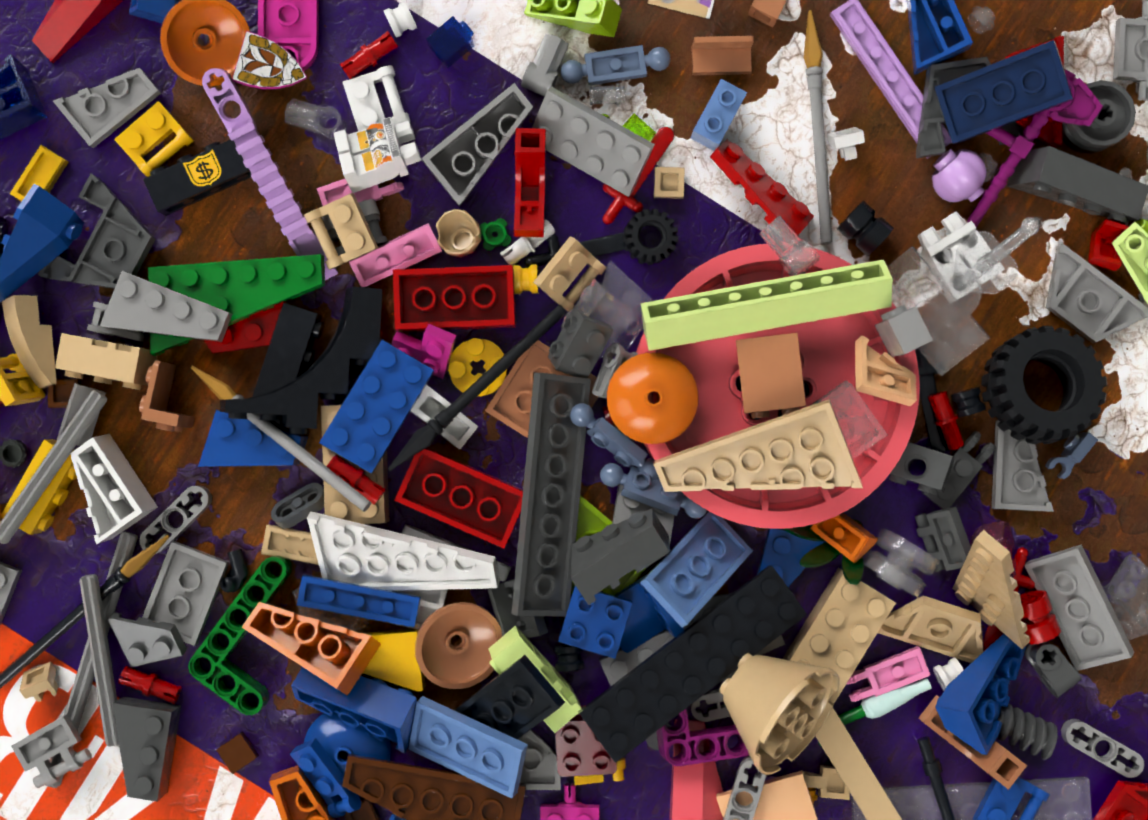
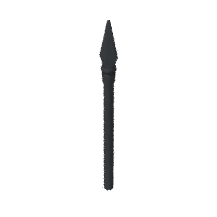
[388,305,566,471]

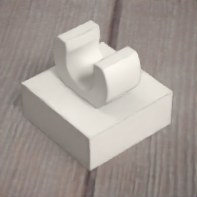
[827,127,865,161]

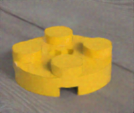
[448,338,507,397]

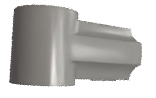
[521,34,569,97]

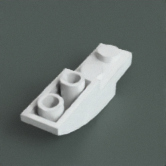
[410,385,478,449]

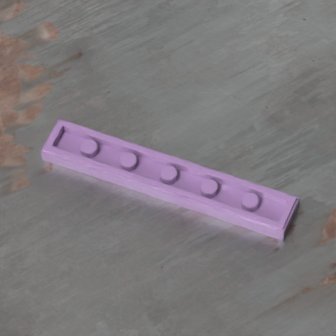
[830,0,952,159]

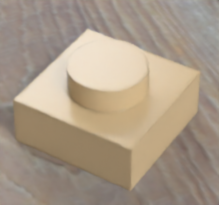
[654,167,685,199]

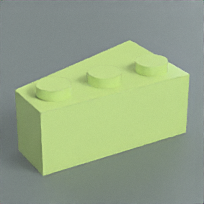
[488,626,582,733]

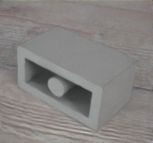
[875,305,933,357]

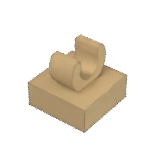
[19,661,58,702]

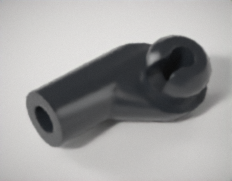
[220,548,249,593]

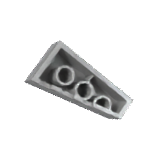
[421,83,533,207]

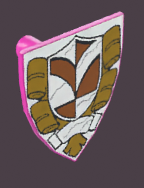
[232,31,307,89]

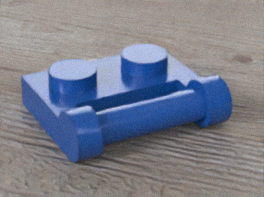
[972,777,1050,820]

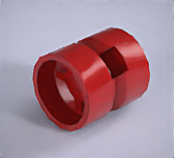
[1020,590,1061,645]

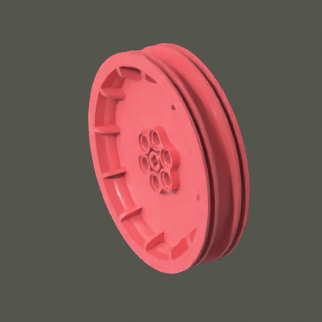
[636,243,920,529]

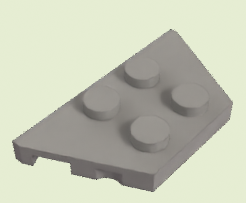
[1046,244,1148,343]

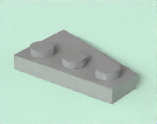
[991,420,1054,512]

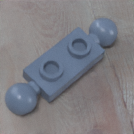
[560,45,671,85]
[570,403,659,480]
[600,463,707,519]

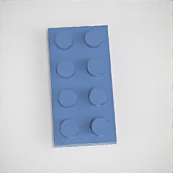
[640,511,753,628]
[409,696,528,799]

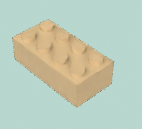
[321,405,390,524]
[783,568,896,704]

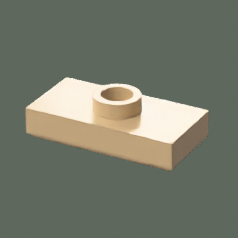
[261,524,319,565]

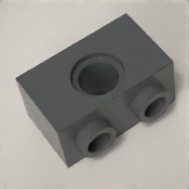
[889,442,955,495]

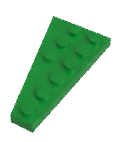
[148,254,325,356]

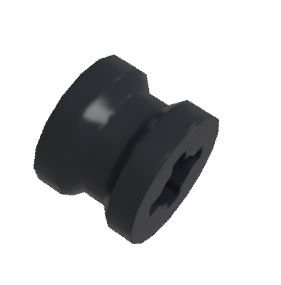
[951,386,986,417]
[554,643,585,671]

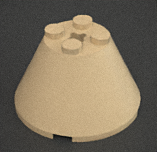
[719,653,840,775]

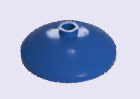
[304,712,392,775]

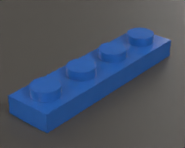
[297,575,421,627]

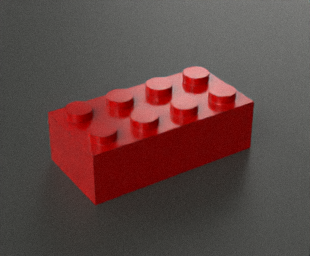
[393,265,516,332]
[394,447,523,549]

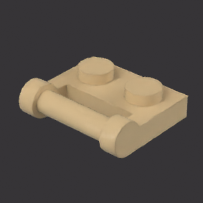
[304,193,378,270]
[533,236,607,314]

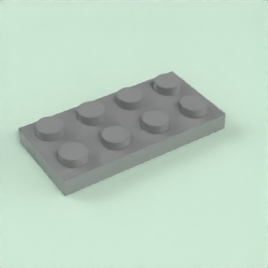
[532,87,655,197]
[1024,544,1135,671]

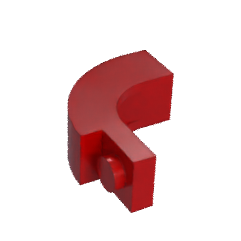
[514,128,546,237]

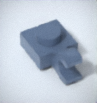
[1045,432,1098,479]

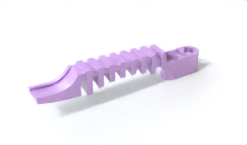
[202,68,338,280]

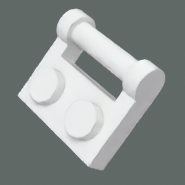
[343,65,411,131]

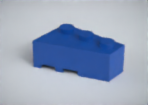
[907,0,973,75]
[198,410,308,467]

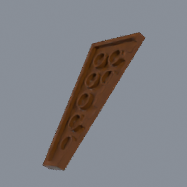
[342,754,526,820]

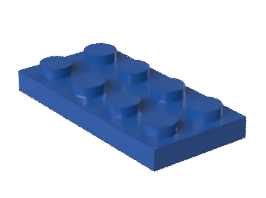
[319,340,434,474]

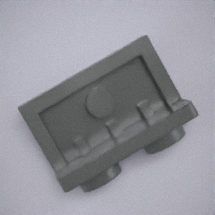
[548,307,614,378]
[488,578,548,638]

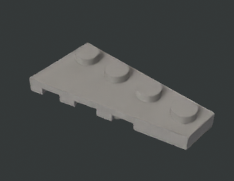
[100,271,233,342]

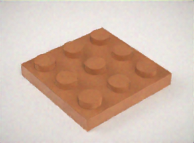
[485,340,598,438]

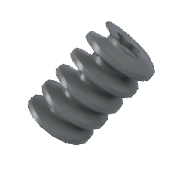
[997,704,1058,760]

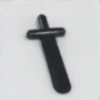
[525,232,626,267]
[915,345,948,453]

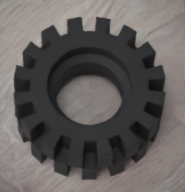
[623,209,679,265]

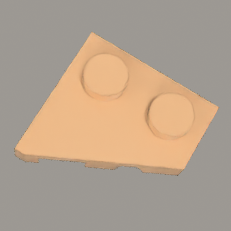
[855,335,917,406]

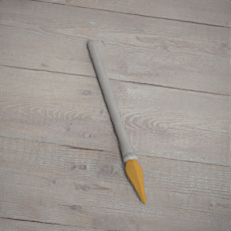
[803,10,832,243]
[191,366,371,512]

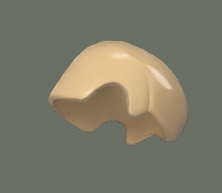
[436,209,481,258]

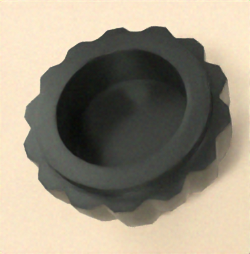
[0,439,28,468]

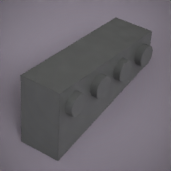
[1007,146,1148,225]

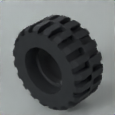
[981,326,1107,444]

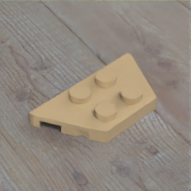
[878,595,984,663]

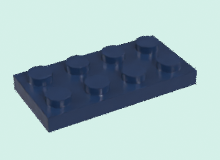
[934,40,1074,144]

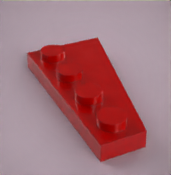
[710,139,814,244]

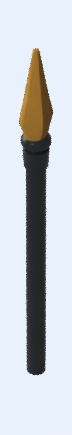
[0,535,169,689]

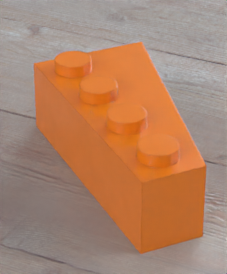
[242,602,381,696]
[269,765,336,820]

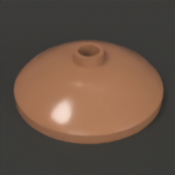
[415,602,502,689]

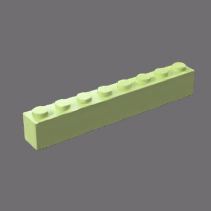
[640,259,893,351]

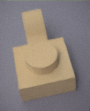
[803,765,850,800]

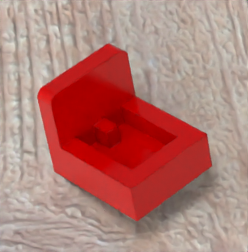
[1088,220,1129,271]

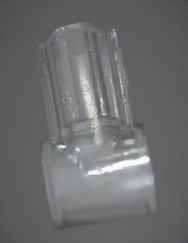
[284,98,347,140]
[759,216,820,276]

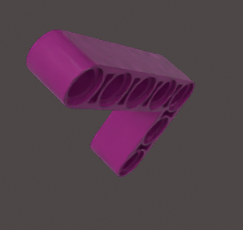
[657,708,750,766]

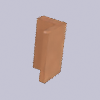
[691,36,754,75]

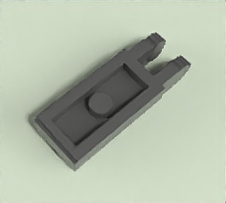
[921,431,996,509]

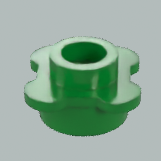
[480,218,511,251]

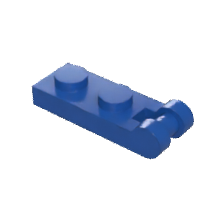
[290,738,361,818]

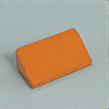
[810,512,878,563]

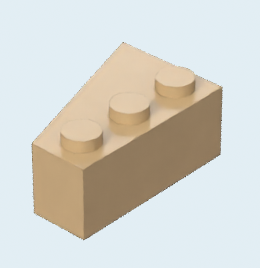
[55,333,157,390]

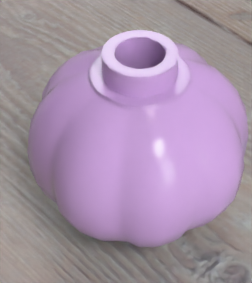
[932,149,986,203]

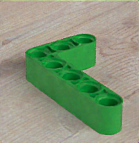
[188,556,292,716]

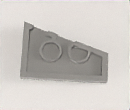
[53,68,161,149]

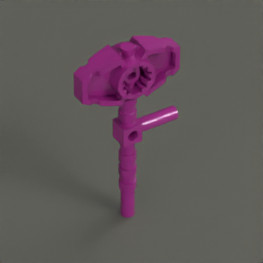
[967,69,1103,227]

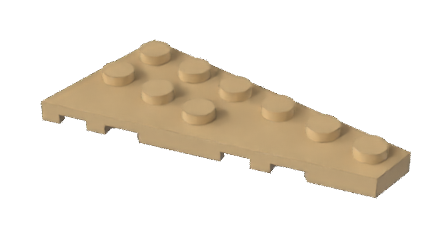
[653,399,863,492]
[952,530,1030,649]

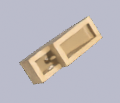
[2,295,57,388]

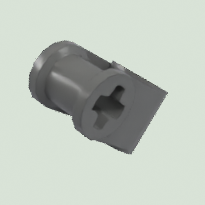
[1025,642,1082,698]

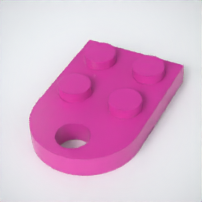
[258,0,319,71]

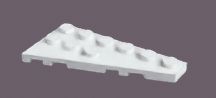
[307,511,500,591]

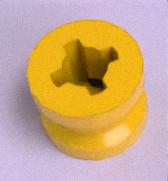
[513,264,538,294]

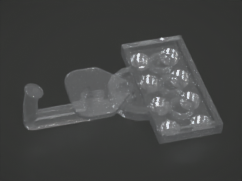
[888,216,1044,376]

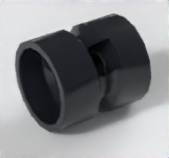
[837,200,894,256]

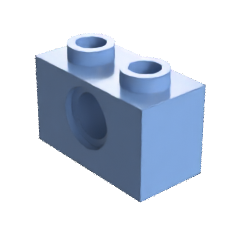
[690,79,747,151]

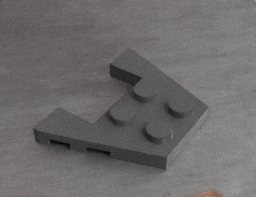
[916,57,1024,159]
[38,174,156,289]

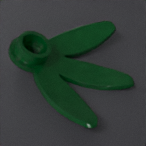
[784,519,864,585]

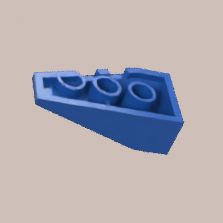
[935,633,1026,755]

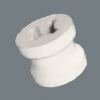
[383,1,417,38]
[933,657,963,691]

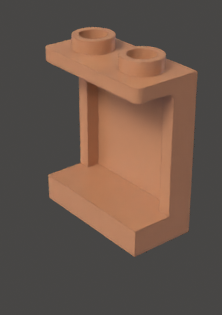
[736,333,806,419]

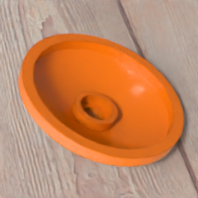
[160,0,250,86]
[607,352,698,444]

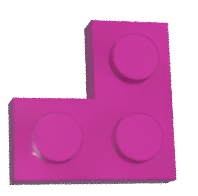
[391,324,457,379]

